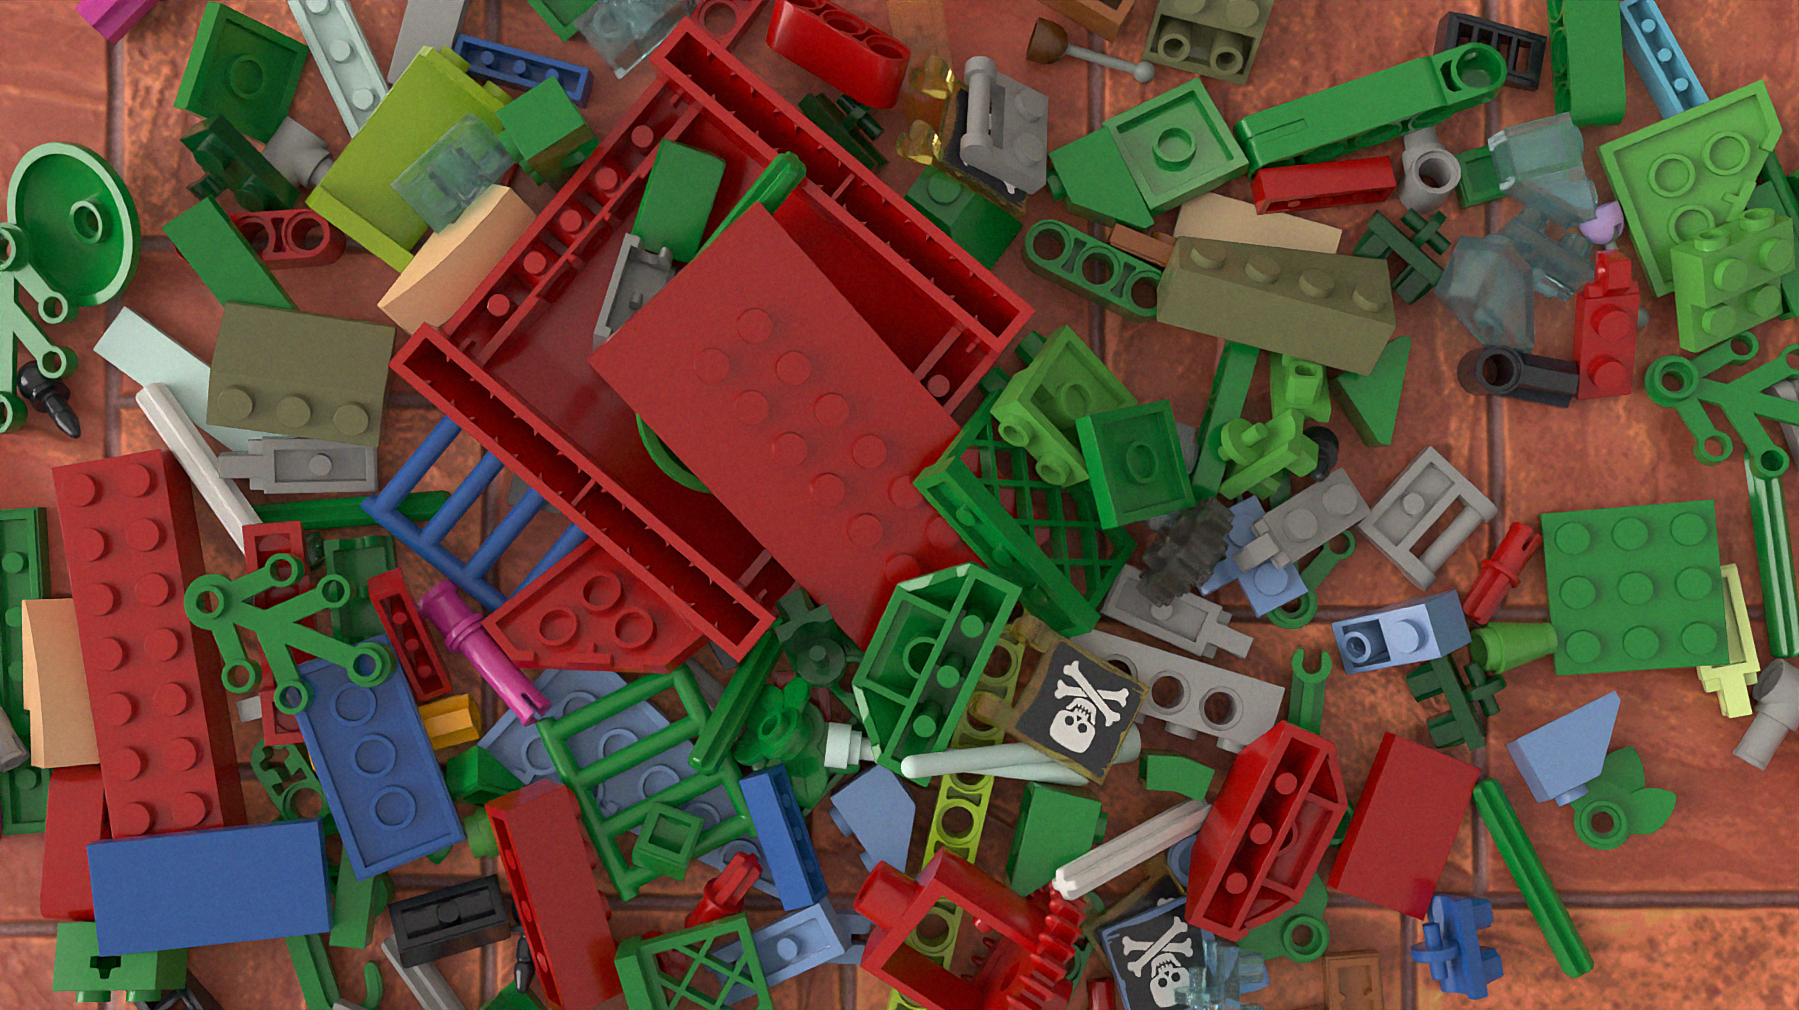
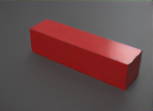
[1250,156,1396,215]
[367,567,453,703]

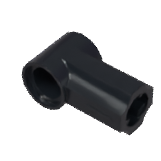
[1457,345,1579,409]

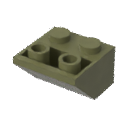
[1141,0,1275,86]

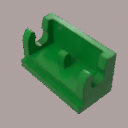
[323,535,398,645]

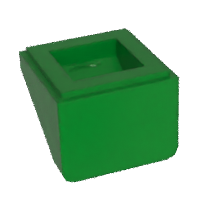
[446,745,524,807]
[631,800,706,881]

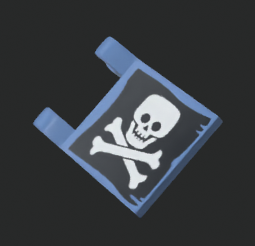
[1098,894,1270,1010]

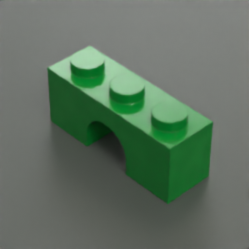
[495,75,600,193]

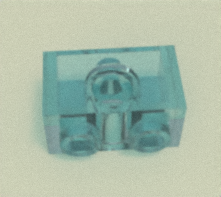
[573,0,697,80]
[389,112,515,234]

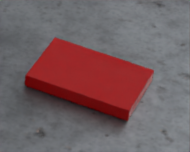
[1327,731,1482,921]

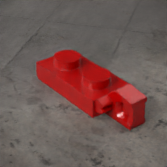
[1572,249,1640,400]

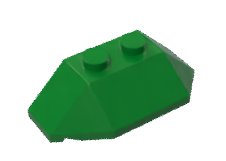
[851,561,1023,788]

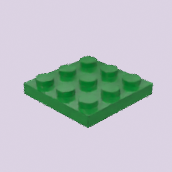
[1539,499,1730,676]

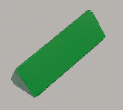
[631,138,726,263]

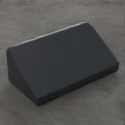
[388,874,511,969]

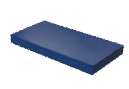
[287,633,467,882]
[86,817,334,957]

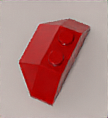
[1185,720,1348,942]

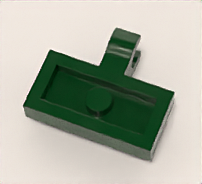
[180,113,301,212]

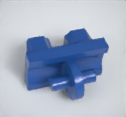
[1410,892,1504,1000]

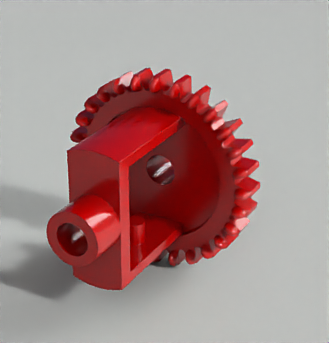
[852,845,1087,1010]

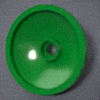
[7,141,141,307]

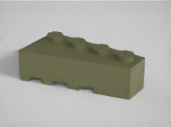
[1157,236,1397,377]

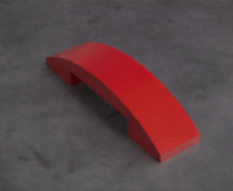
[242,520,318,746]

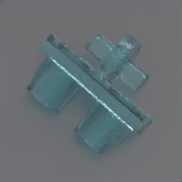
[1482,206,1595,302]
[1173,940,1264,1010]

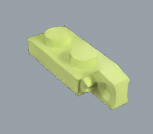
[1696,563,1761,718]

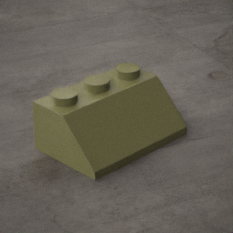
[206,300,397,447]

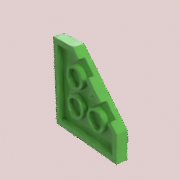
[1595,79,1783,298]

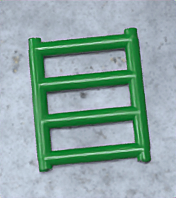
[535,662,758,903]

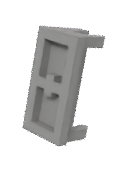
[593,233,677,352]

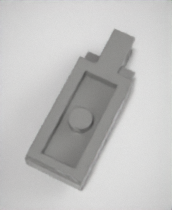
[218,436,378,494]
[1231,467,1372,574]
[1099,564,1254,660]

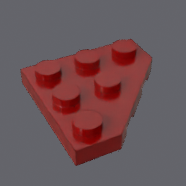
[480,537,711,674]

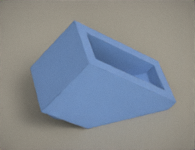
[1505,691,1621,807]

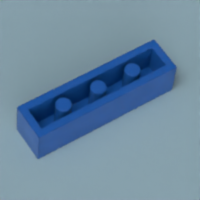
[454,33,594,109]
[739,763,829,911]

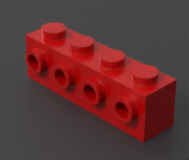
[484,778,624,1010]

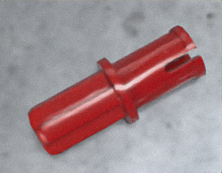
[1460,522,1543,626]
[684,851,763,943]

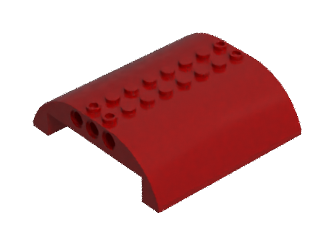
[387,15,1036,663]

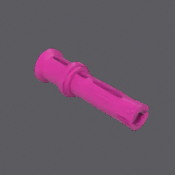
[417,580,552,727]

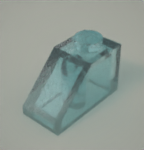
[1434,234,1535,354]

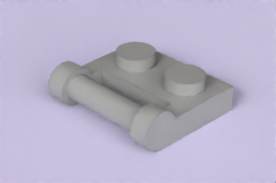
[960,56,1048,195]
[1352,446,1499,591]

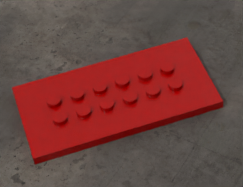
[586,201,1050,653]

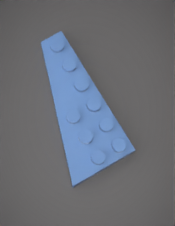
[476,669,817,899]

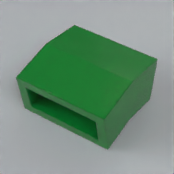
[1138,748,1215,802]

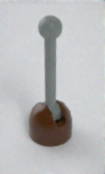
[1025,17,1155,83]

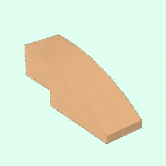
[377,182,538,336]
[22,598,100,768]

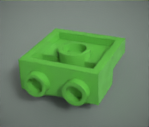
[1670,208,1796,353]
[990,324,1138,488]

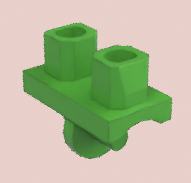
[1267,350,1331,423]
[1218,407,1319,500]

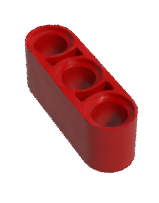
[765,0,911,109]
[172,209,346,270]
[40,763,113,922]

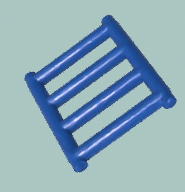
[360,415,589,613]

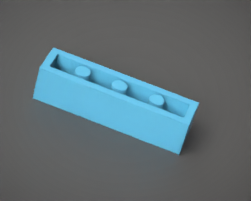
[1619,0,1709,119]

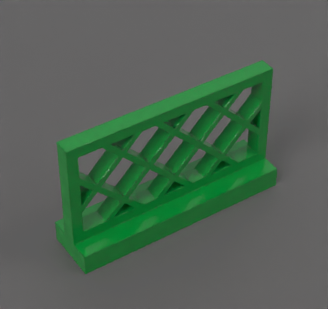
[912,387,1138,641]
[614,912,776,1010]

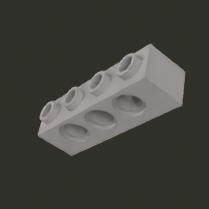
[1063,629,1285,754]

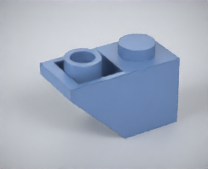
[1331,589,1472,675]
[828,761,916,873]

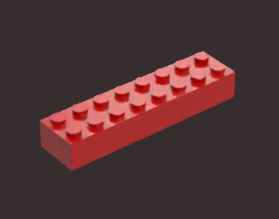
[51,449,248,839]

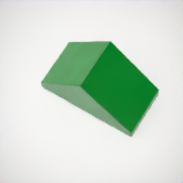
[1328,336,1412,448]

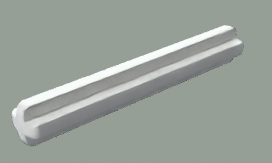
[136,382,263,555]
[1052,798,1213,901]

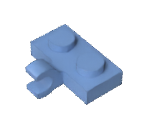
[1192,495,1308,618]

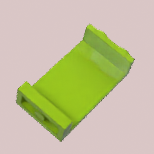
[305,45,514,274]

